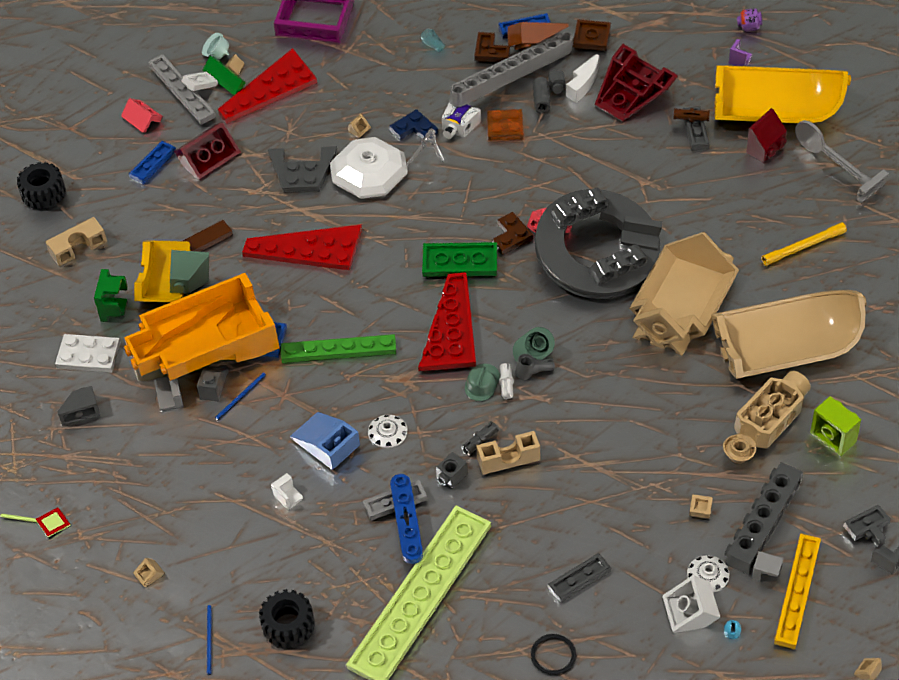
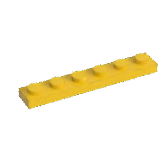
[774,533,821,649]

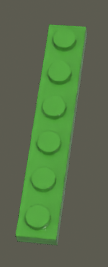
[281,334,396,363]

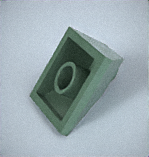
[170,250,209,294]

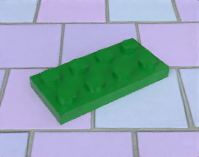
[422,242,497,277]

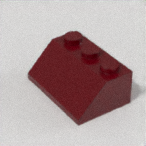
[174,122,241,180]

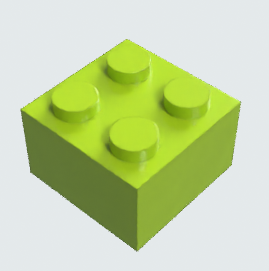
[810,396,862,456]

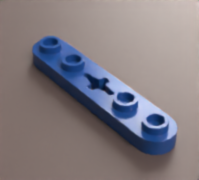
[390,474,423,564]

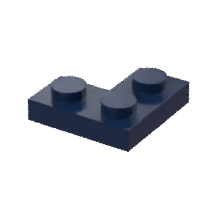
[389,109,439,141]

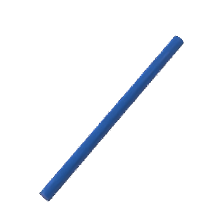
[215,372,266,420]
[207,605,211,675]

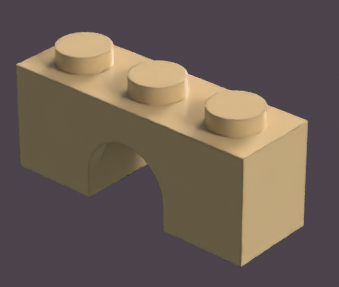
[45,217,107,266]
[476,431,540,475]

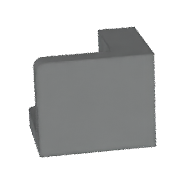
[752,551,784,581]

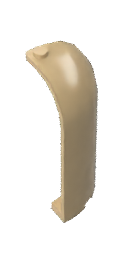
[711,290,867,379]

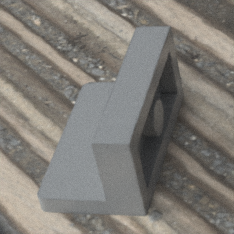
[154,376,183,411]

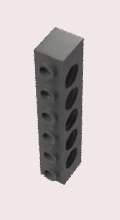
[724,462,803,575]

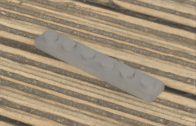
[148,54,216,125]

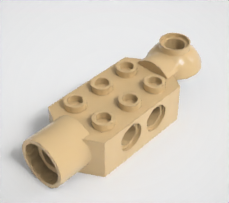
[723,371,811,464]

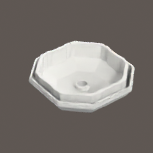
[330,137,408,199]

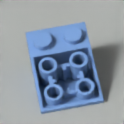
[290,412,360,470]

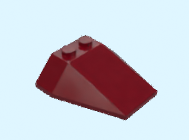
[595,44,678,122]

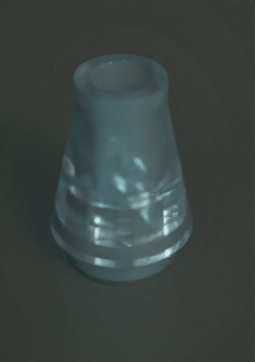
[420,28,445,52]

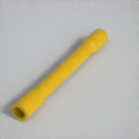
[761,222,847,266]

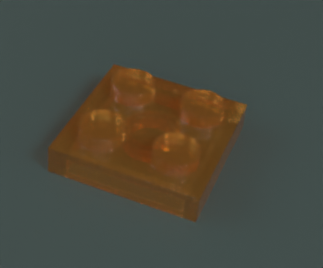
[487,109,523,141]

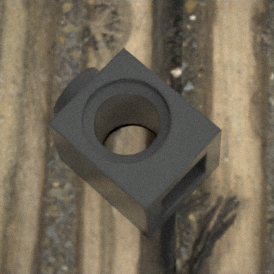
[436,452,468,489]

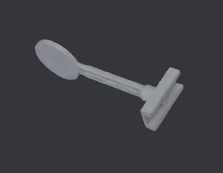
[795,120,889,203]

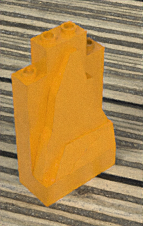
[123,273,280,381]

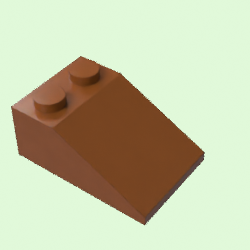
[508,22,568,50]

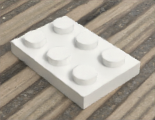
[55,334,121,373]

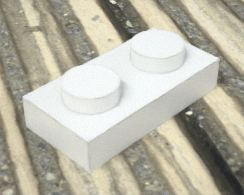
[181,72,218,91]

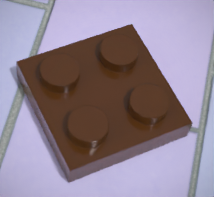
[573,19,611,51]

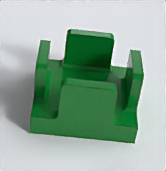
[94,269,128,322]

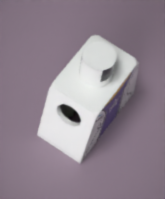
[442,102,481,139]

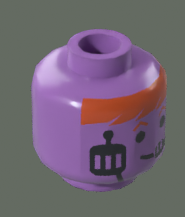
[737,8,762,32]

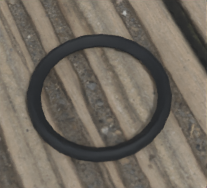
[531,634,576,675]

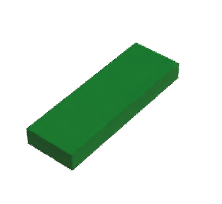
[203,56,246,95]

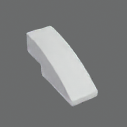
[566,54,599,103]

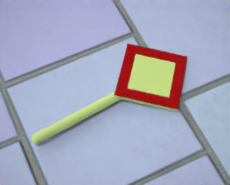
[0,507,71,538]

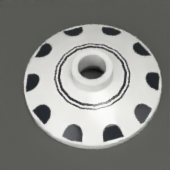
[368,415,407,449]
[687,555,729,593]

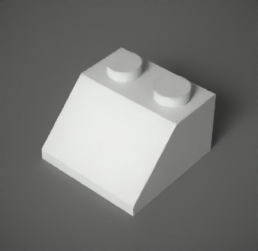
[662,575,721,633]

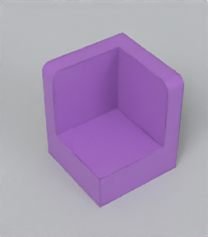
[729,39,752,66]

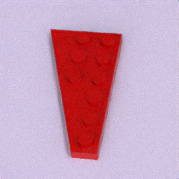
[218,48,317,124]
[242,224,362,271]
[418,272,476,371]

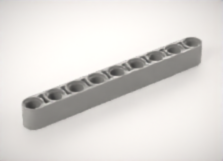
[450,32,573,107]

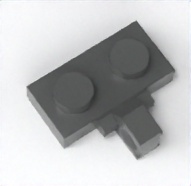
[843,505,890,547]

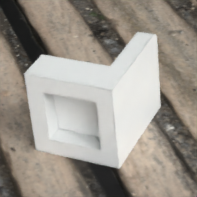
[271,473,303,510]

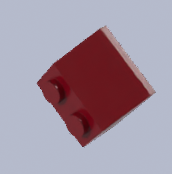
[746,108,787,163]

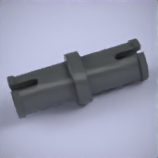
[461,421,499,456]

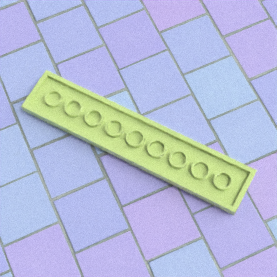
[346,506,491,680]

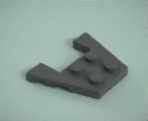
[268,146,337,193]

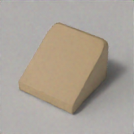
[133,558,165,587]

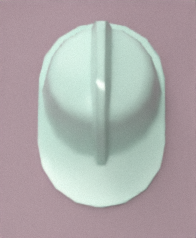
[202,33,230,60]

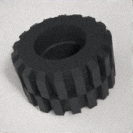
[17,162,66,210]
[259,589,315,649]

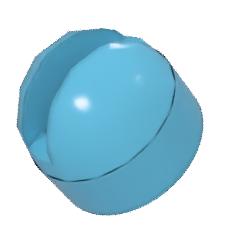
[724,620,741,639]

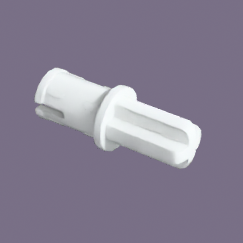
[499,363,514,400]

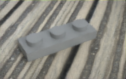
[363,480,427,521]

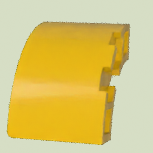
[134,240,190,302]

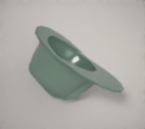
[513,327,555,361]
[465,363,500,401]

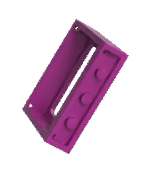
[274,0,354,43]

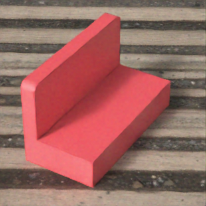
[121,98,163,133]

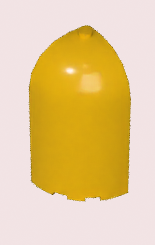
[715,65,851,123]

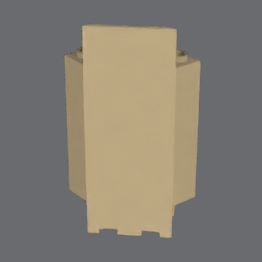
[629,232,739,356]

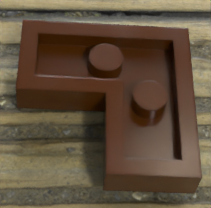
[474,32,510,62]
[492,212,533,255]

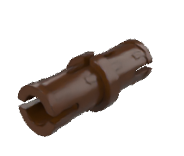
[673,108,710,122]

